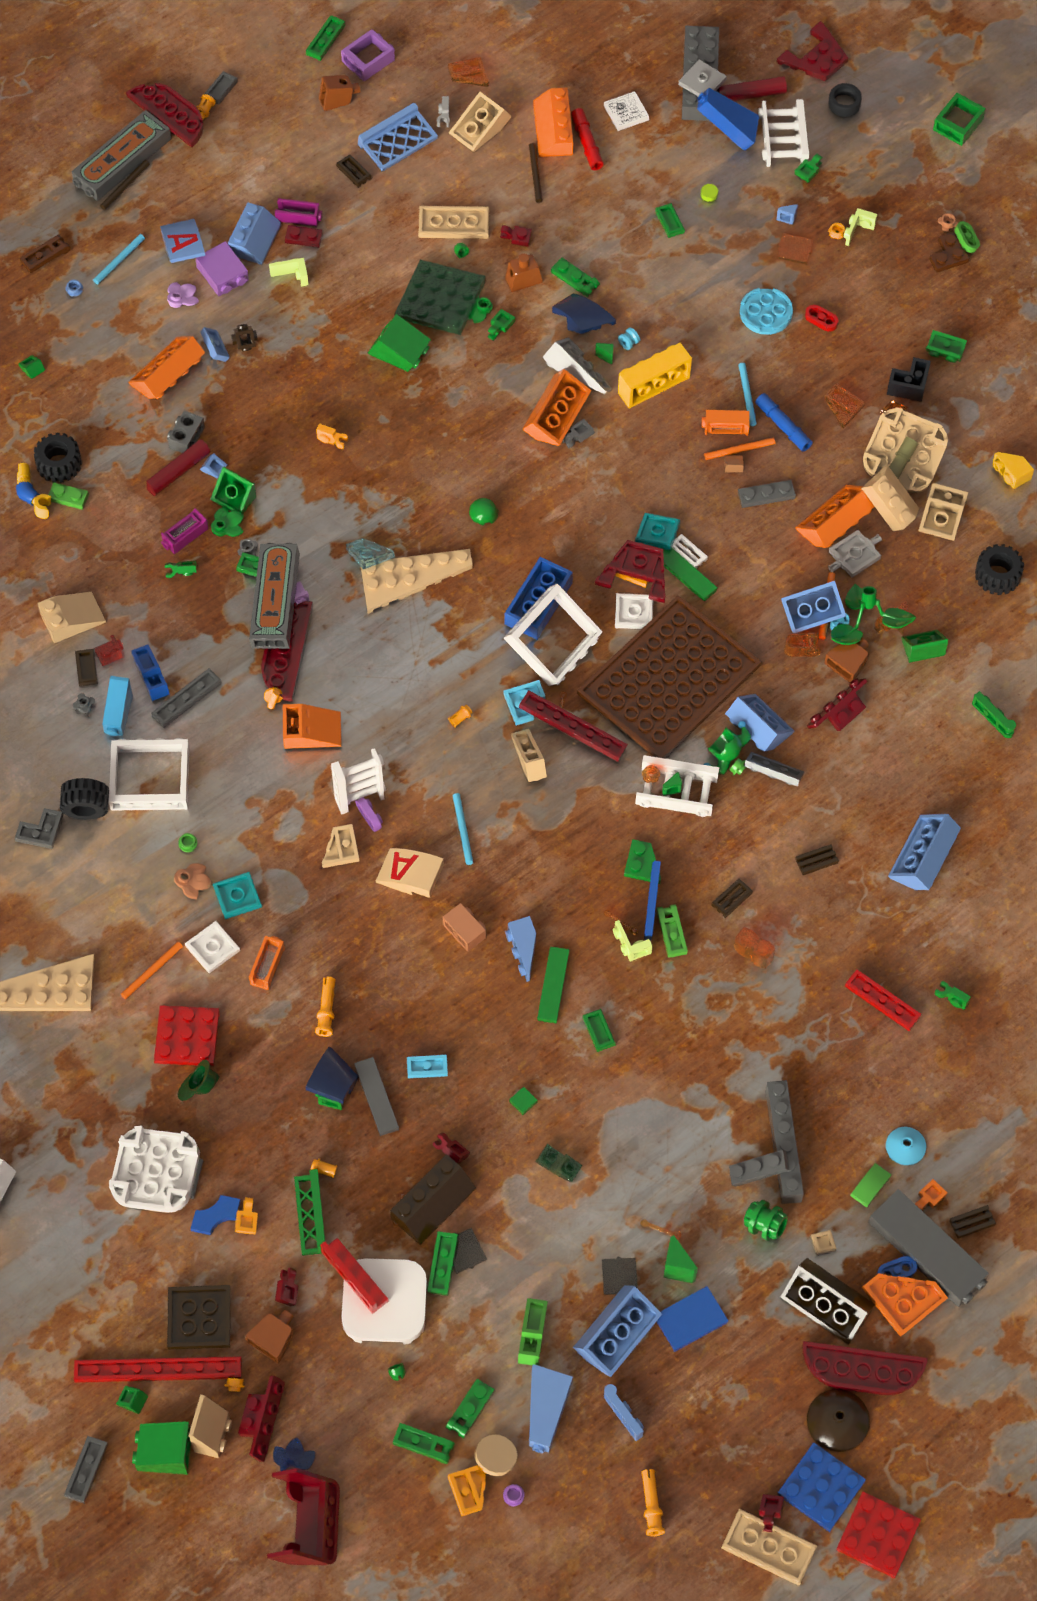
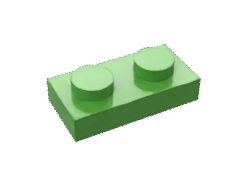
[48,482,89,510]

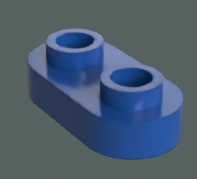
[877,1256,917,1278]

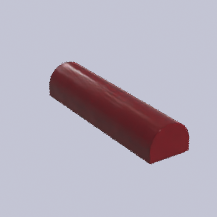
[717,76,787,101]
[146,439,211,496]

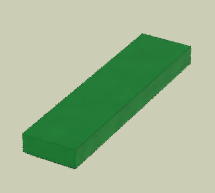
[661,548,717,601]
[537,946,570,1024]

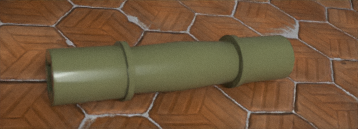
[889,437,919,479]

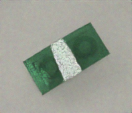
[535,1144,583,1182]

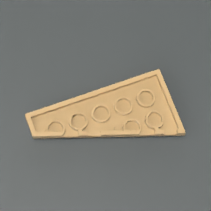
[360,549,473,614]
[0,954,95,1011]

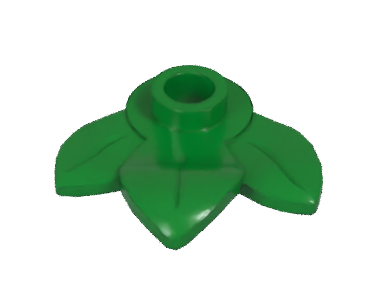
[459,295,493,323]
[211,507,244,537]

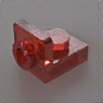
[94,635,124,666]

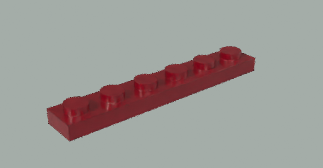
[519,690,628,762]

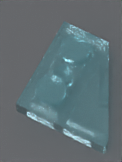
[346,538,395,569]

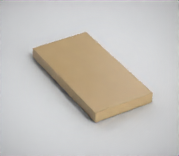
[419,206,489,239]
[721,1509,817,1586]

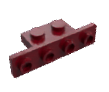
[807,678,868,731]
[238,1375,285,1462]

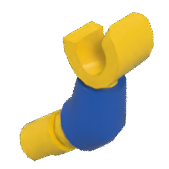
[16,463,51,519]

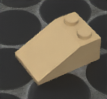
[449,92,512,152]
[38,592,106,643]
[189,1394,232,1458]

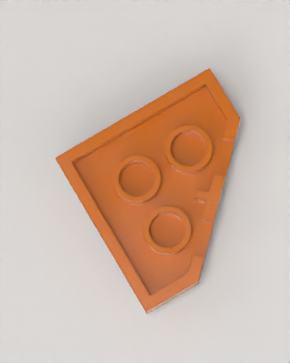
[861,1274,948,1337]

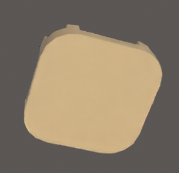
[863,407,948,493]

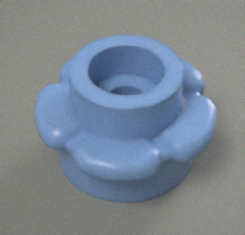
[66,280,83,296]

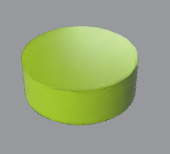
[701,184,718,202]

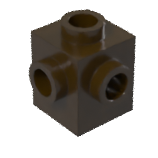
[231,324,258,351]

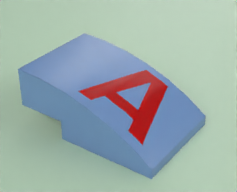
[160,219,206,263]

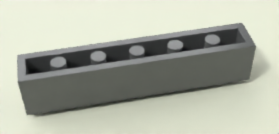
[765,1080,804,1204]

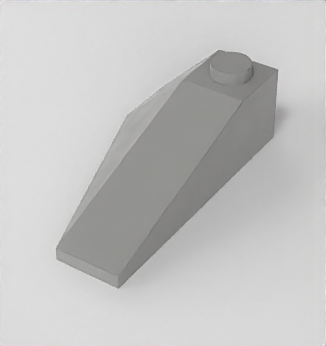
[543,337,612,394]

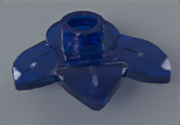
[273,1438,315,1471]

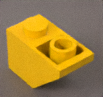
[992,452,1034,489]

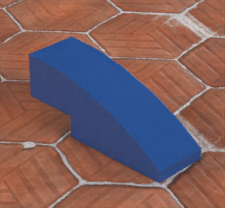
[131,644,170,701]

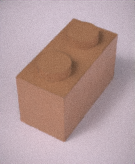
[443,903,486,952]

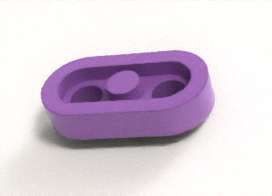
[355,797,383,832]

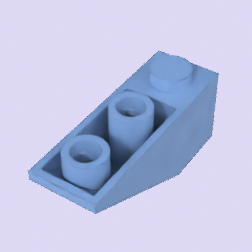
[505,916,536,982]

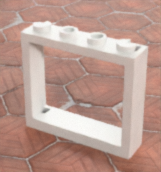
[504,584,602,686]
[109,738,189,810]

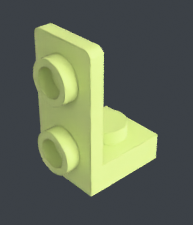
[844,208,877,246]
[269,258,308,286]
[613,920,652,961]

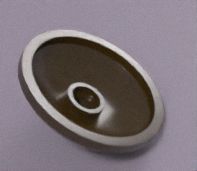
[807,1389,870,1452]

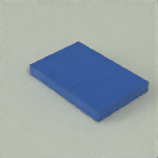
[656,1286,728,1352]

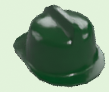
[178,1060,220,1101]

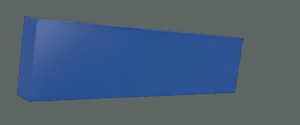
[644,861,661,941]

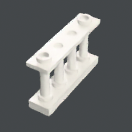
[758,99,809,167]
[331,748,386,815]
[636,755,719,817]

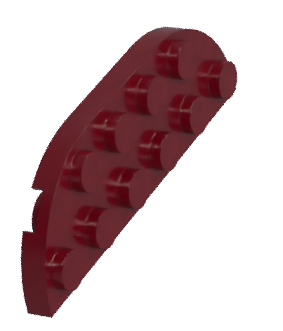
[126,83,204,148]
[261,601,313,702]
[802,1341,928,1395]

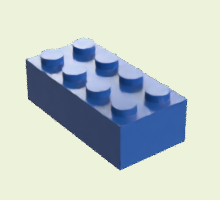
[505,557,573,640]

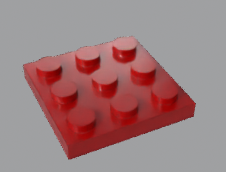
[154,1005,220,1066]
[836,1491,921,1578]

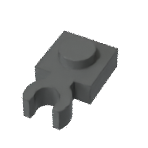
[562,419,595,448]

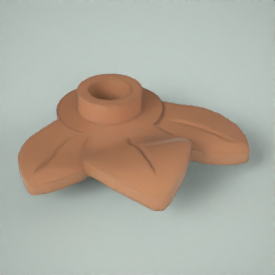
[174,863,212,899]

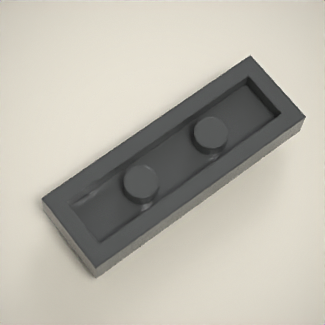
[738,480,796,508]
[744,752,804,786]
[729,1150,789,1187]
[64,1436,108,1504]

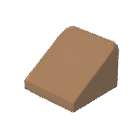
[724,456,744,472]

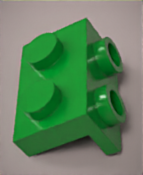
[926,330,967,363]

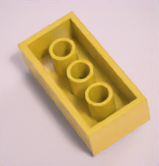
[618,343,692,409]

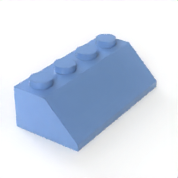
[888,814,961,890]
[573,1285,662,1377]

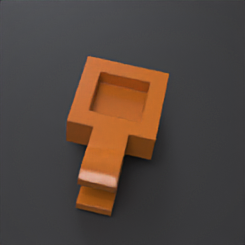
[915,1179,948,1211]

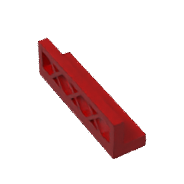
[320,1238,389,1314]

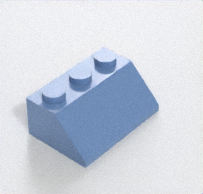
[228,202,281,265]
[781,581,846,634]
[725,694,794,751]

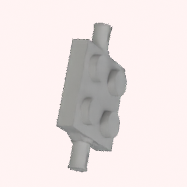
[828,530,882,578]

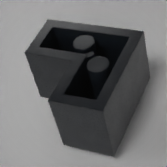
[886,357,931,402]

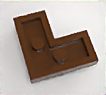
[929,232,969,273]

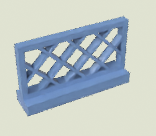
[358,103,438,172]

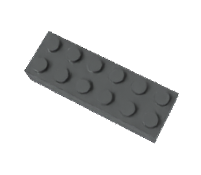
[682,26,719,121]

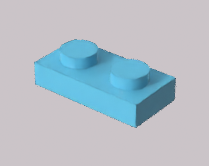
[407,1055,448,1078]

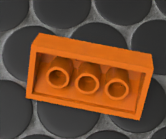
[533,87,573,157]
[128,336,205,399]
[522,369,592,446]
[795,485,875,548]

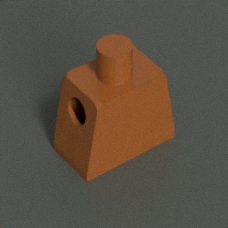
[319,75,360,111]
[505,253,543,293]
[824,638,869,682]
[245,1310,294,1364]

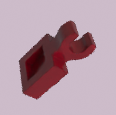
[500,225,532,247]
[433,1133,470,1163]
[275,1268,299,1307]
[759,1494,784,1532]

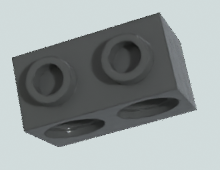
[167,410,205,453]

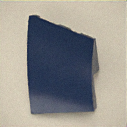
[552,293,616,334]
[306,1047,359,1104]

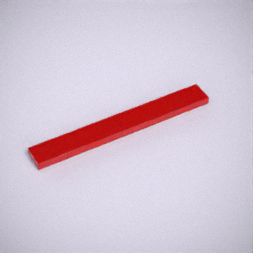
[74,1356,242,1382]

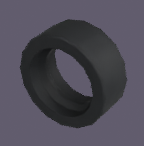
[829,83,862,117]

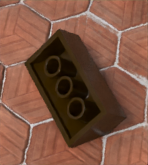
[390,1154,476,1245]
[780,1258,875,1345]

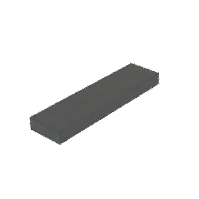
[151,668,222,728]
[354,1057,399,1136]

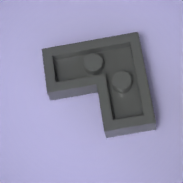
[15,808,63,849]

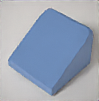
[777,205,798,224]
[200,453,227,478]

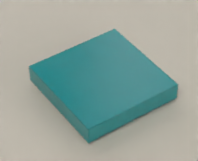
[635,513,680,550]
[213,872,262,919]

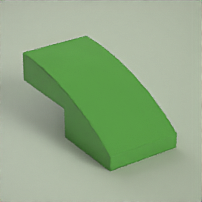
[850,1163,892,1207]

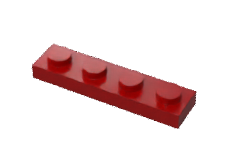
[845,970,921,1031]

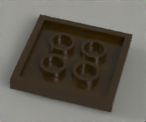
[167,1285,231,1349]

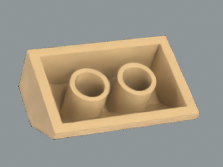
[862,465,919,531]

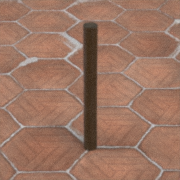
[529,143,543,203]
[100,160,150,210]

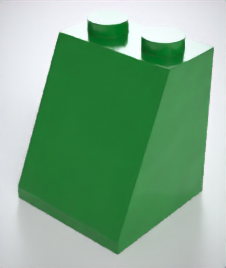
[368,314,431,372]
[132,1421,191,1475]

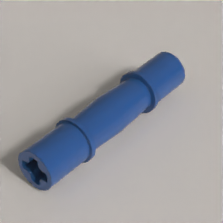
[755,393,813,452]

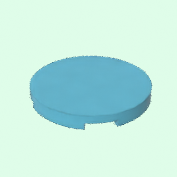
[740,288,793,335]

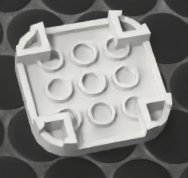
[109,1126,200,1212]
[342,1258,427,1345]

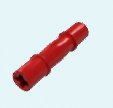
[571,108,604,170]

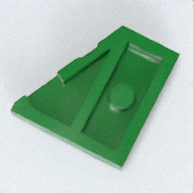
[624,839,661,884]

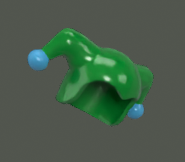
[703,721,751,775]

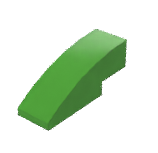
[518,1298,548,1365]

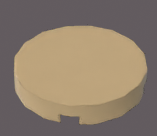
[475,1435,517,1476]

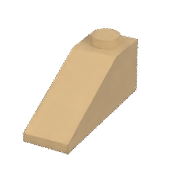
[511,729,547,782]

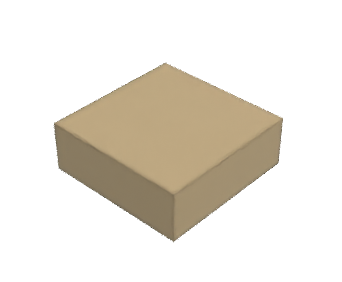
[811,1230,837,1256]

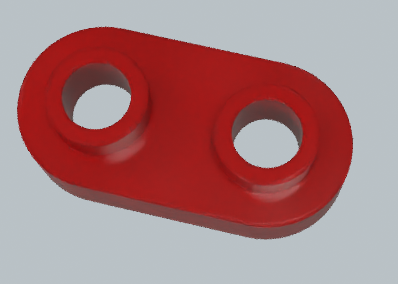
[805,305,838,332]

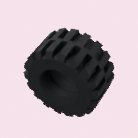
[34,433,82,483]
[975,544,1024,595]
[60,778,109,820]

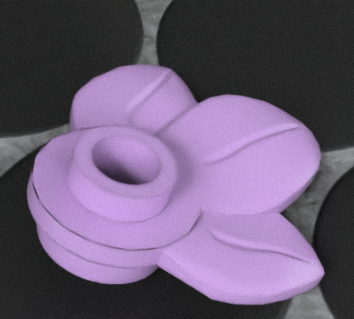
[167,282,199,308]

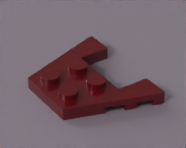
[777,21,848,81]
[595,540,666,603]

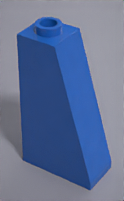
[697,88,759,151]

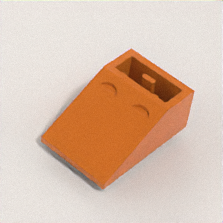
[283,704,341,749]

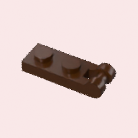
[20,235,71,273]

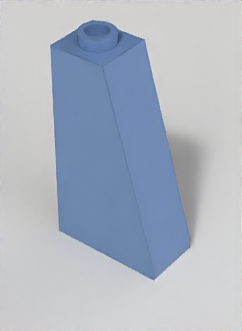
[529,1364,573,1453]

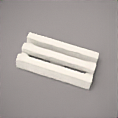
[672,534,708,569]

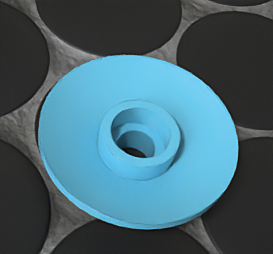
[886,1127,926,1166]

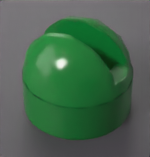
[454,243,469,258]
[388,1363,405,1381]

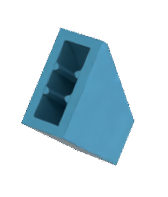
[102,676,133,736]

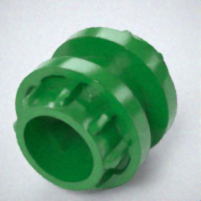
[744,1200,788,1241]

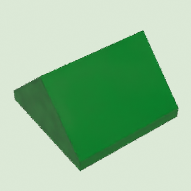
[210,467,256,514]
[901,630,948,663]
[664,1235,698,1283]

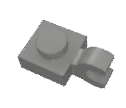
[437,96,450,127]

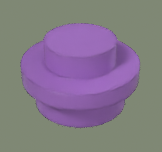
[503,1484,524,1506]

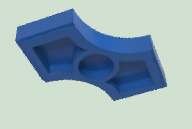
[191,1195,241,1235]

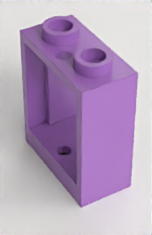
[341,29,395,81]

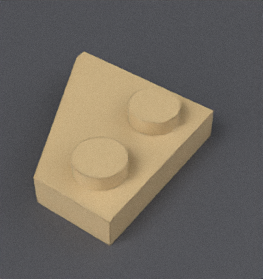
[322,824,359,868]

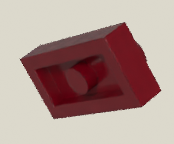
[285,225,323,248]

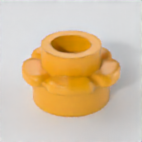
[829,223,845,239]
[224,1378,245,1392]

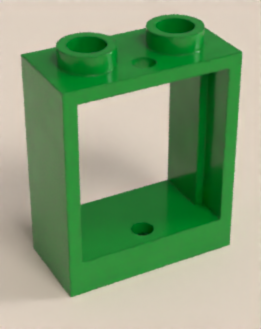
[933,93,986,146]

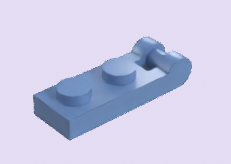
[604,1384,644,1441]

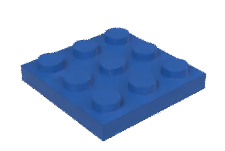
[777,1442,866,1532]

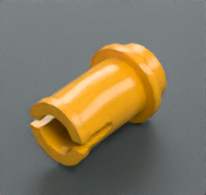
[448,705,473,728]
[311,1158,337,1178]

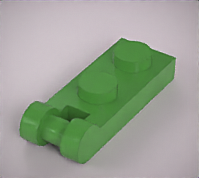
[656,904,688,958]

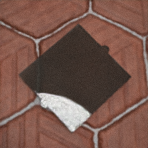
[453,1228,487,1274]
[602,1256,638,1295]

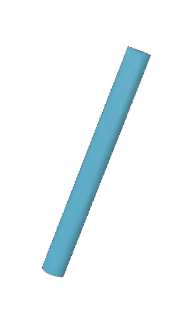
[93,234,145,284]
[739,363,757,426]
[453,793,474,865]

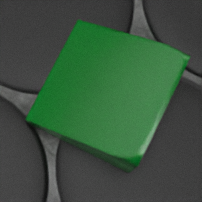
[595,343,614,364]
[18,355,45,379]
[662,772,682,796]
[116,1385,148,1414]

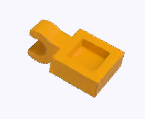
[316,424,348,449]
[235,1197,258,1235]

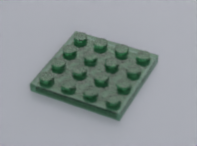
[394,260,486,335]

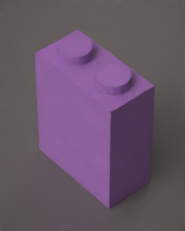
[196,241,249,297]

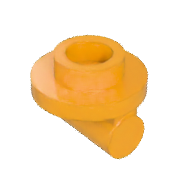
[264,687,283,709]

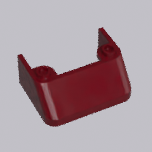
[267,1468,340,1565]

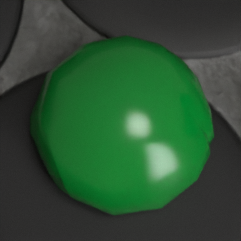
[469,498,498,526]

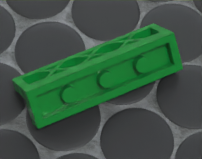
[294,1169,325,1256]

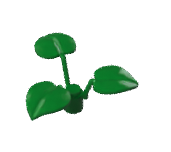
[831,584,916,645]

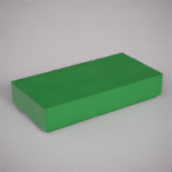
[655,203,685,238]
[582,1009,616,1052]

